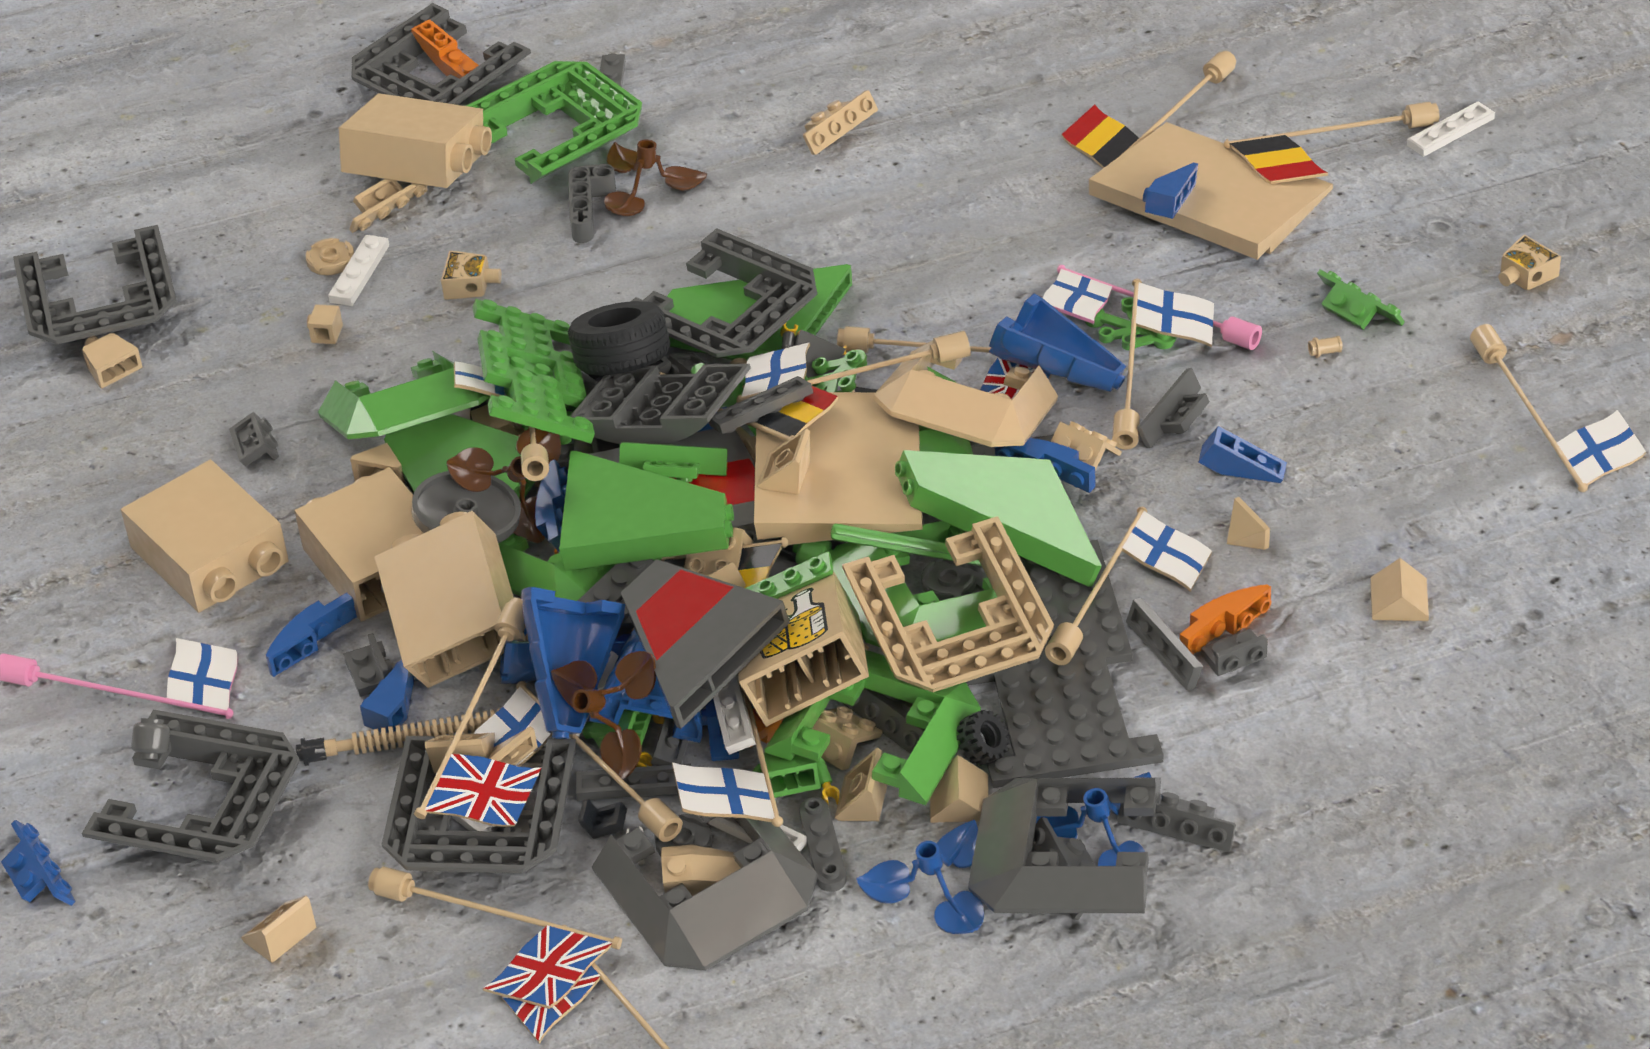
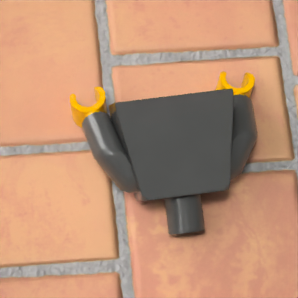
[780,322,847,378]

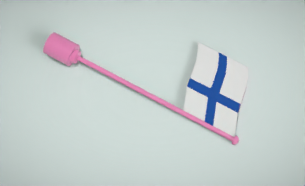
[1043,265,1262,350]
[0,638,238,719]

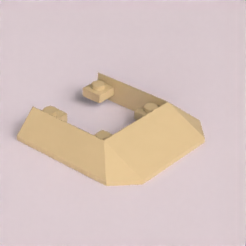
[873,336,1058,447]
[842,516,1054,692]

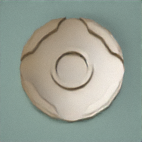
[306,238,354,275]

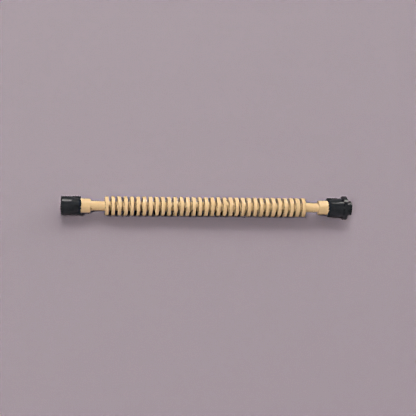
[296,708,501,766]

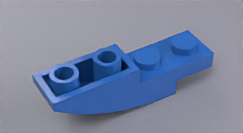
[995,438,1095,493]
[535,459,568,552]
[266,592,357,677]

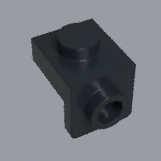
[578,799,627,839]

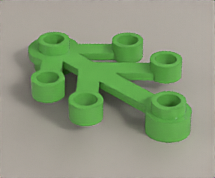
[1085,297,1177,351]
[804,349,867,392]

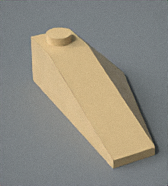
[661,845,741,896]

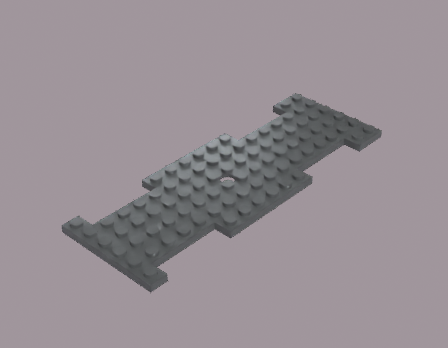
[966,434,1164,788]

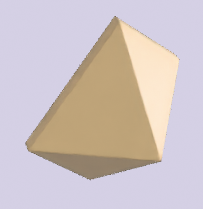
[1227,497,1270,550]
[489,726,538,766]

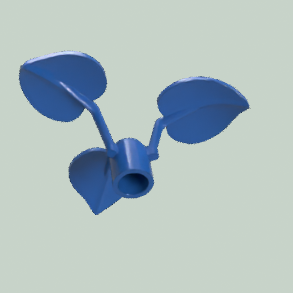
[1036,772,1151,866]
[856,820,984,934]

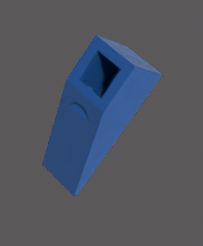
[360,659,415,733]

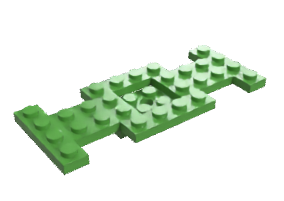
[473,299,595,443]

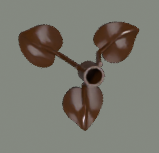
[604,139,707,216]
[446,428,561,544]
[551,651,656,780]

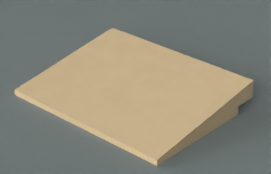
[1089,122,1333,260]
[754,392,923,545]

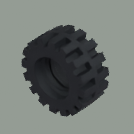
[956,710,1010,766]

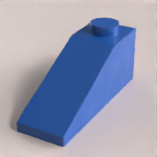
[1143,162,1198,219]
[1198,426,1287,483]

